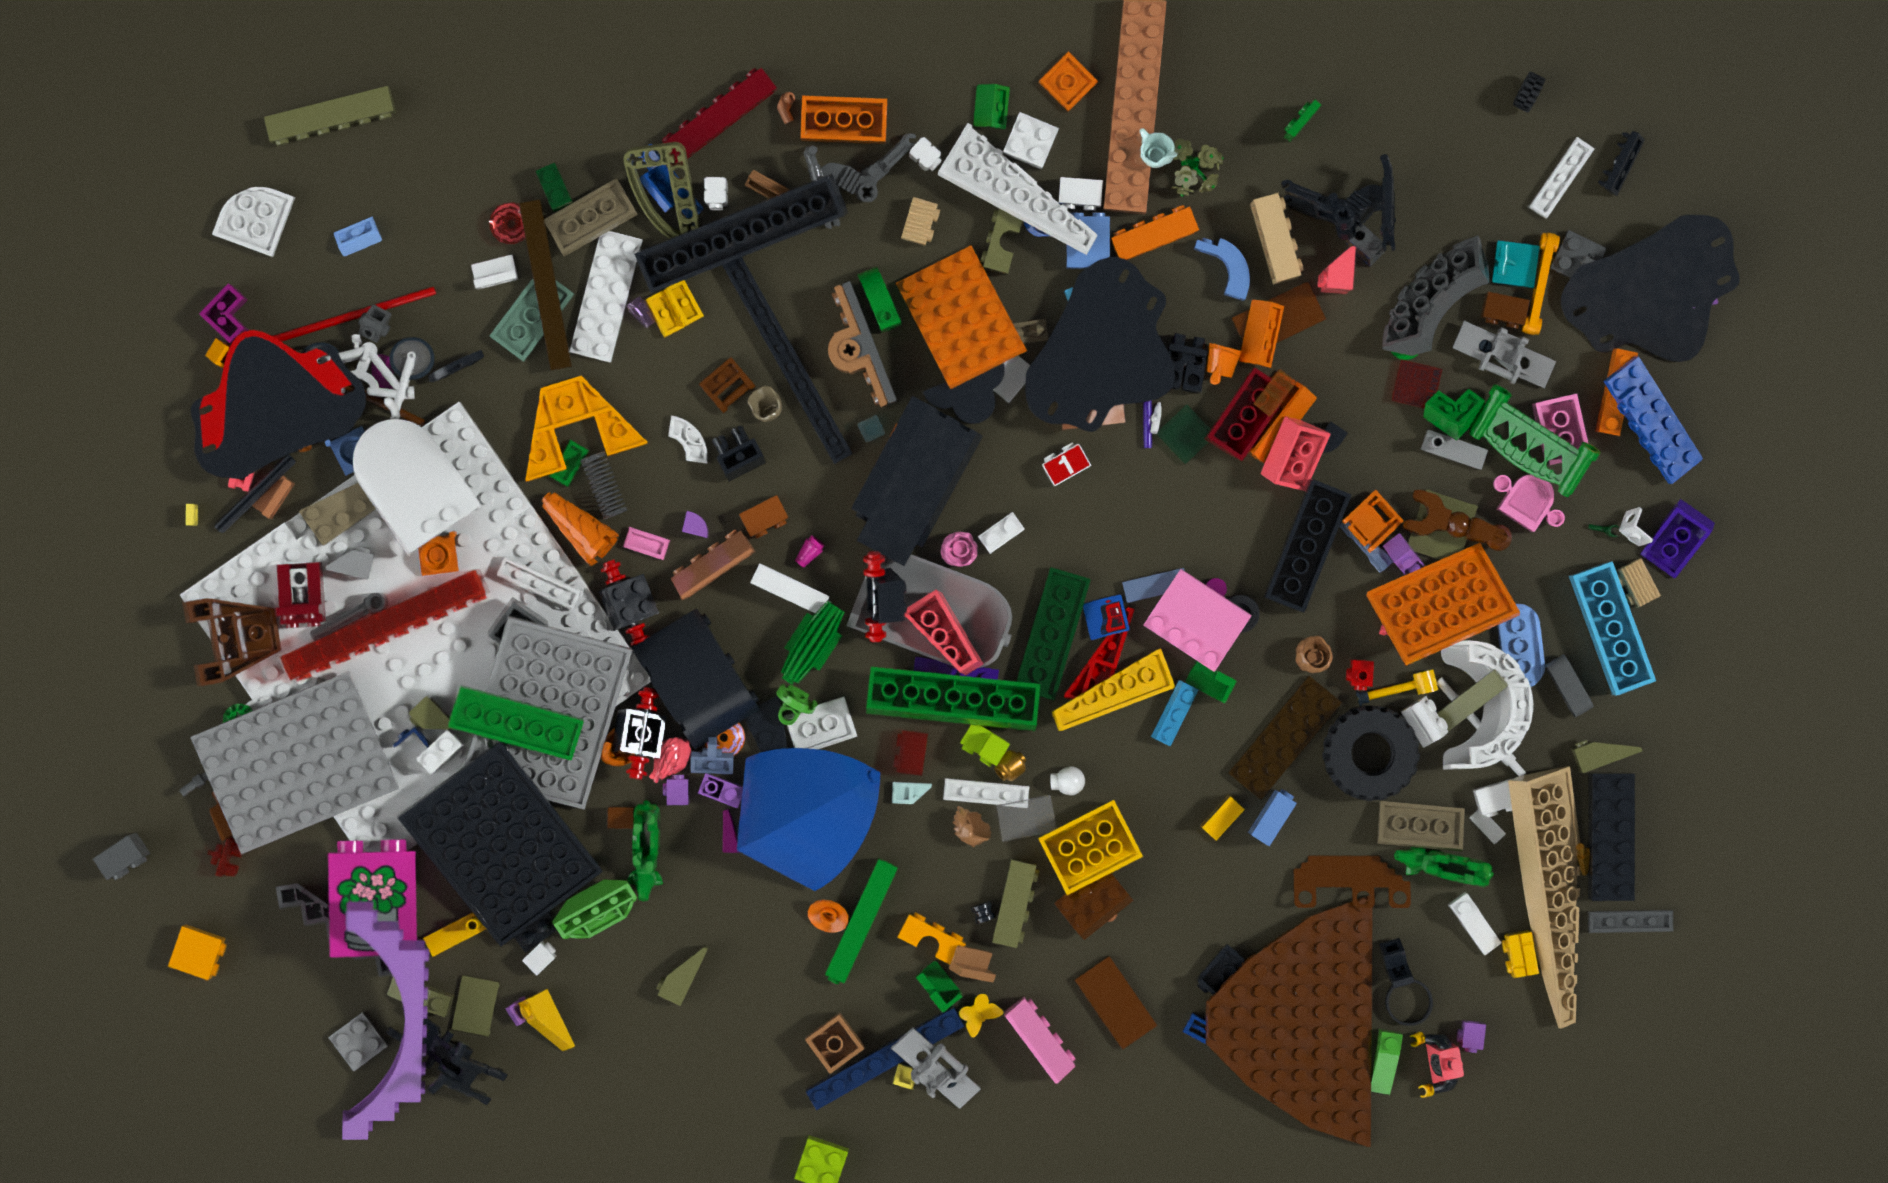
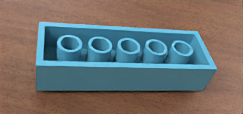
[1569,561,1656,696]

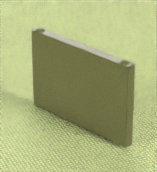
[451,975,500,1036]

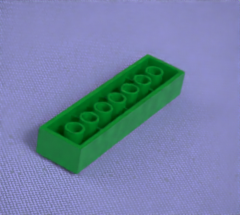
[866,667,1040,731]

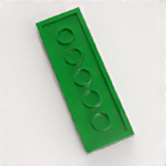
[448,685,584,761]

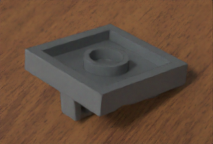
[1550,230,1607,279]

